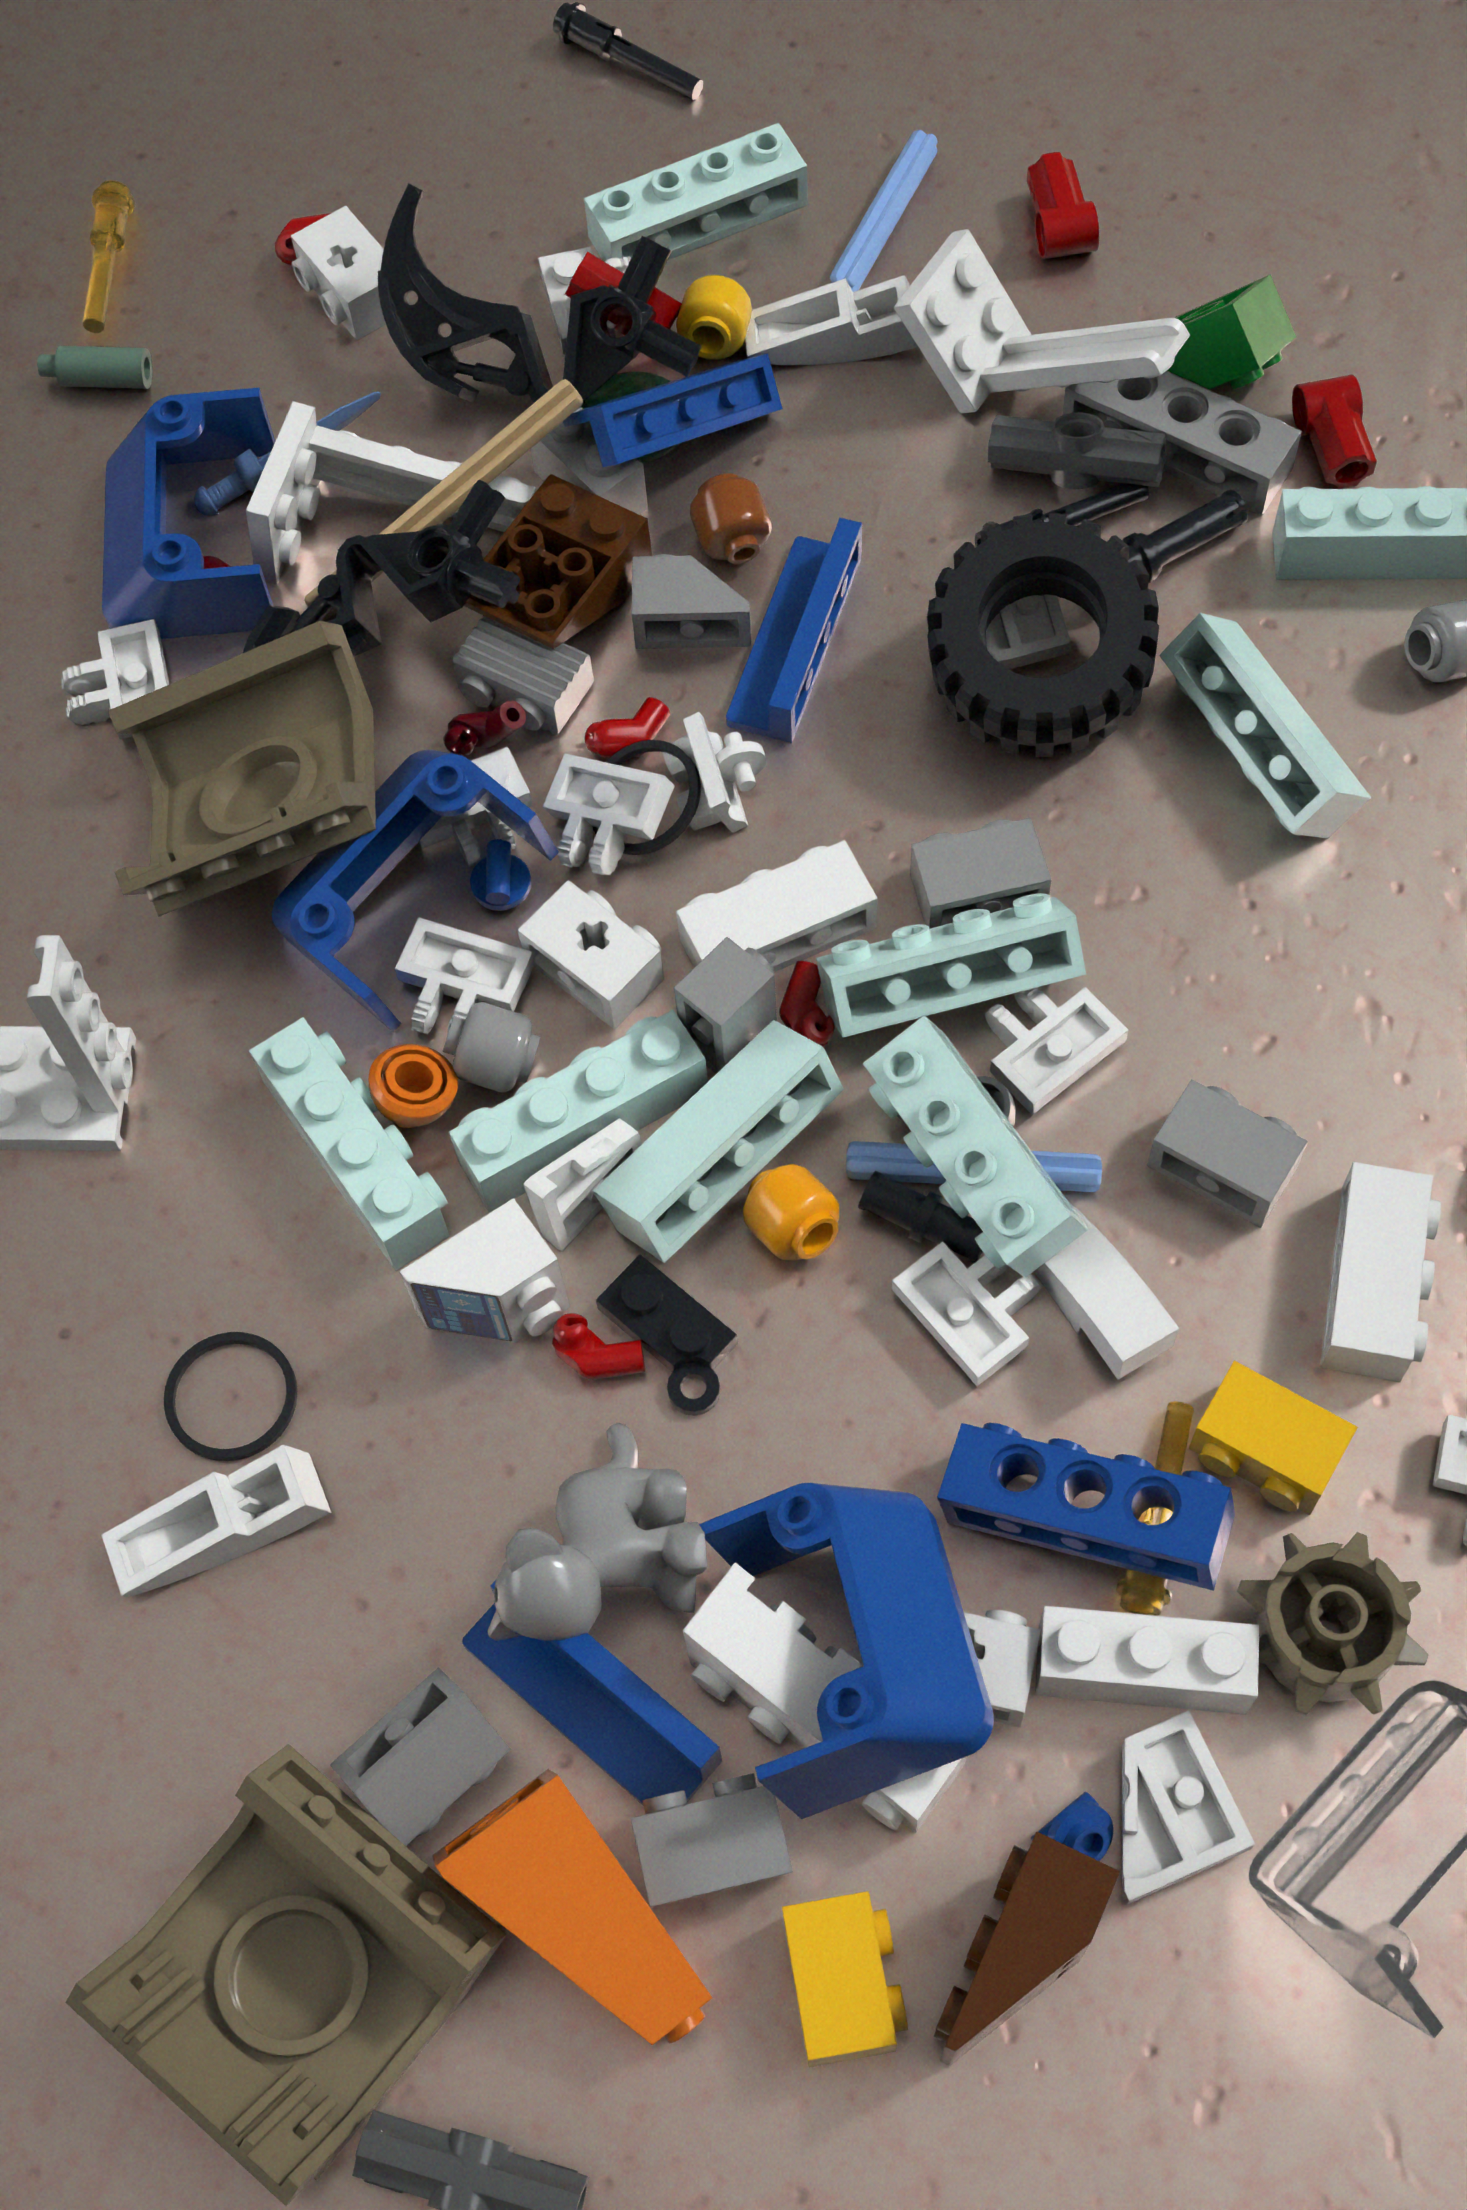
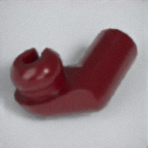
[443,700,526,757]

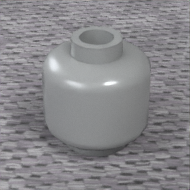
[1404,599,1467,683]
[443,1002,540,1092]

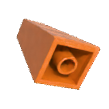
[432,1769,712,2045]

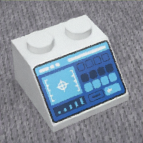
[400,1198,570,1343]

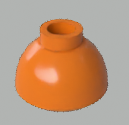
[368,1044,458,1128]

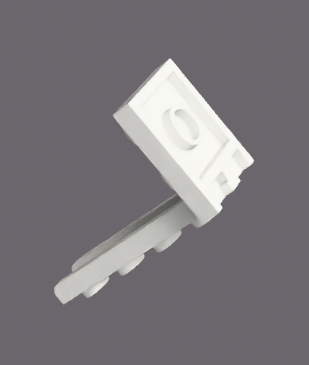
[894,229,1190,413]
[246,401,536,584]
[0,935,136,1151]

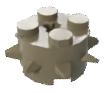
[1237,1532,1429,1715]

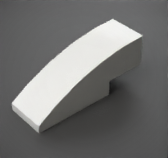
[745,275,918,365]
[1034,1202,1179,1380]
[101,1444,331,1597]

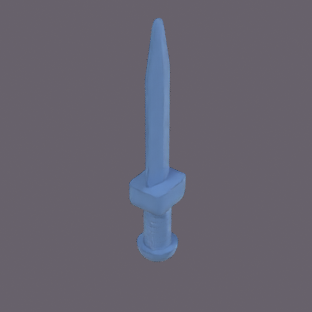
[194,391,381,516]

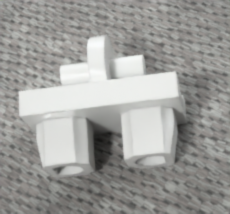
[663,712,767,833]

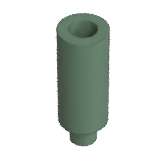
[37,346,153,389]

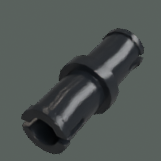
[858,1170,983,1263]

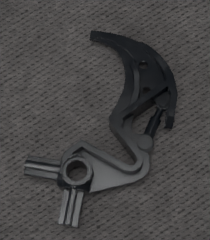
[378,183,702,403]
[243,480,521,657]

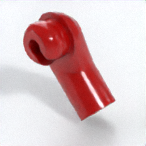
[552,1313,645,1380]

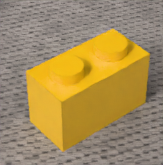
[1189,1360,1358,1515]
[782,1891,908,2067]

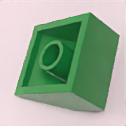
[1167,274,1297,389]

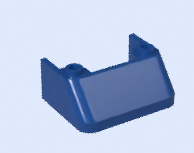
[102,388,275,639]
[272,750,559,1032]
[699,1483,994,1819]

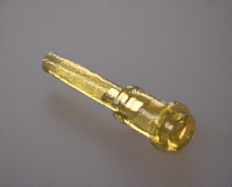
[83,181,135,333]
[1116,1401,1194,1616]

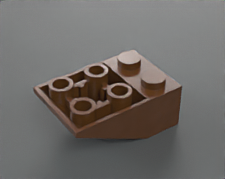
[464,474,652,649]
[933,1831,1120,2066]

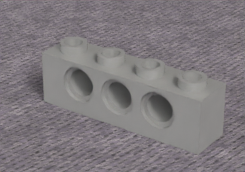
[1062,372,1302,515]

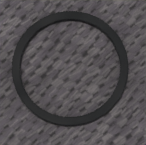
[592,740,701,855]
[164,1332,297,1461]

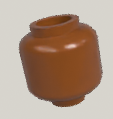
[690,473,772,564]

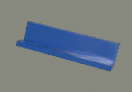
[563,353,783,467]
[726,518,862,743]
[462,1580,722,1805]

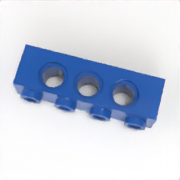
[937,1423,1235,1591]

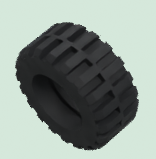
[927,513,1159,757]

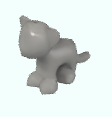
[487,1423,708,1641]

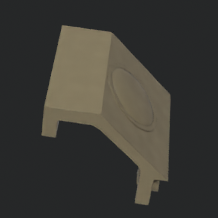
[108,621,376,917]
[65,1744,507,2206]

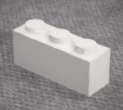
[676,840,878,972]
[1320,1162,1441,1382]
[1035,1606,1259,1715]

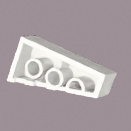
[683,1563,966,1833]

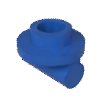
[470,839,532,911]
[1031,1792,1113,1861]

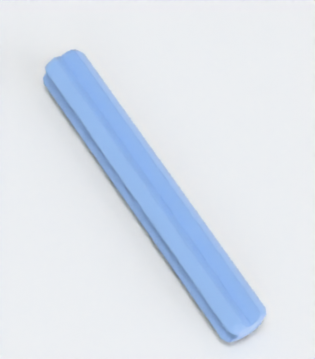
[830,130,938,292]
[846,1141,1102,1192]

